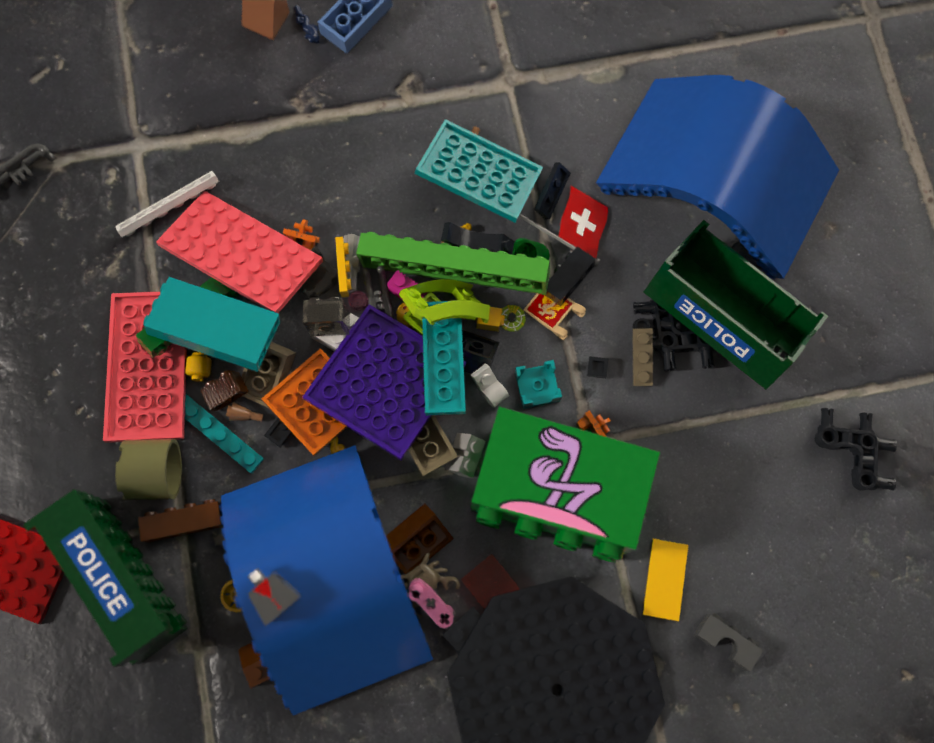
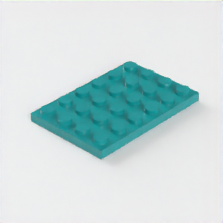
[414,119,543,223]

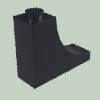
[441,222,515,255]

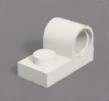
[471,363,509,408]

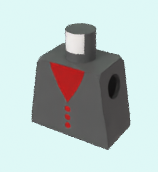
[248,568,301,625]

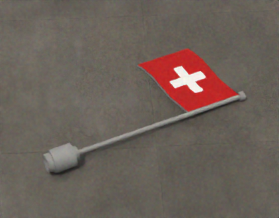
[519,185,608,266]

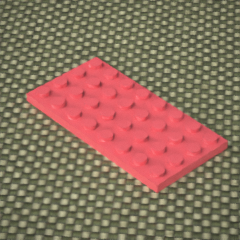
[156,190,323,314]
[103,292,187,443]

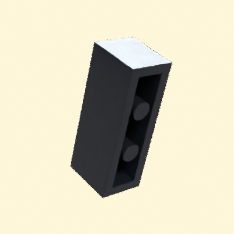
[545,246,595,306]

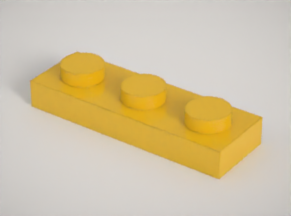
[335,237,352,297]

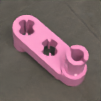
[409,578,454,628]

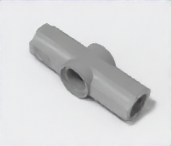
[343,234,360,292]

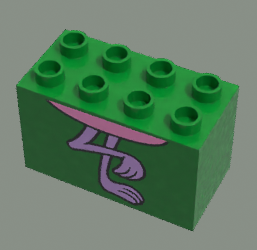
[471,407,660,563]

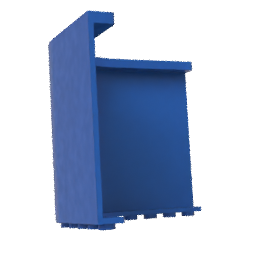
[596,75,839,279]
[219,446,433,715]

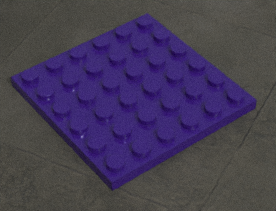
[302,304,466,461]

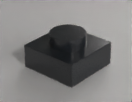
[587,356,609,379]

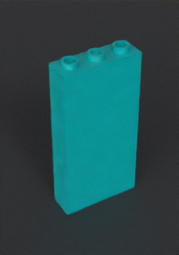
[143,277,280,372]

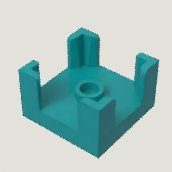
[515,360,562,409]

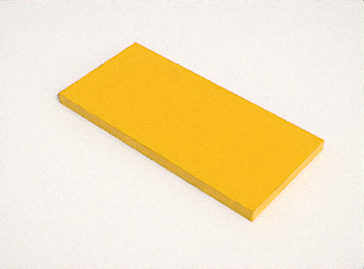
[642,539,688,621]

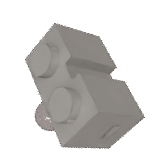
[444,433,486,478]

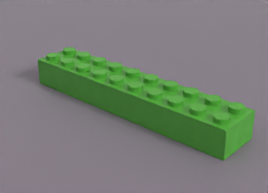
[356,232,550,295]

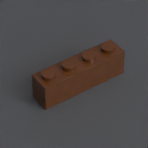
[138,499,223,543]

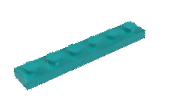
[185,394,264,474]

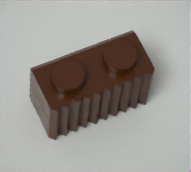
[200,370,249,411]

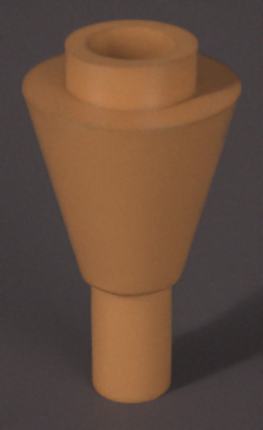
[226,402,264,422]

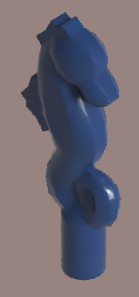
[293,5,320,43]

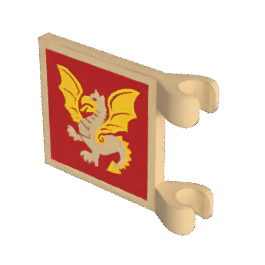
[523,294,586,340]

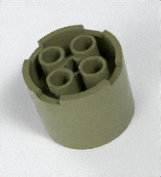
[115,439,182,500]

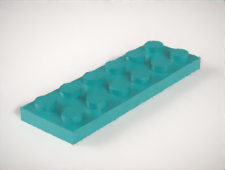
[422,301,466,416]

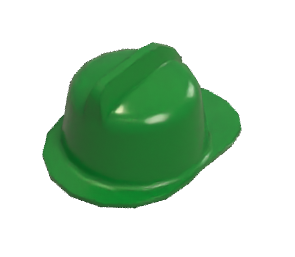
[512,238,550,260]

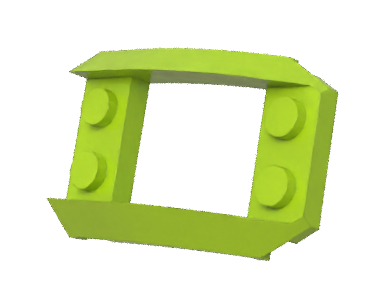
[399,279,490,325]

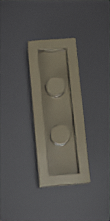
[632,328,653,386]

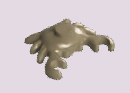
[401,553,460,619]

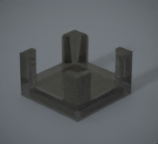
[300,246,339,303]

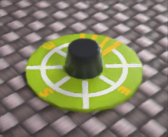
[501,305,526,332]

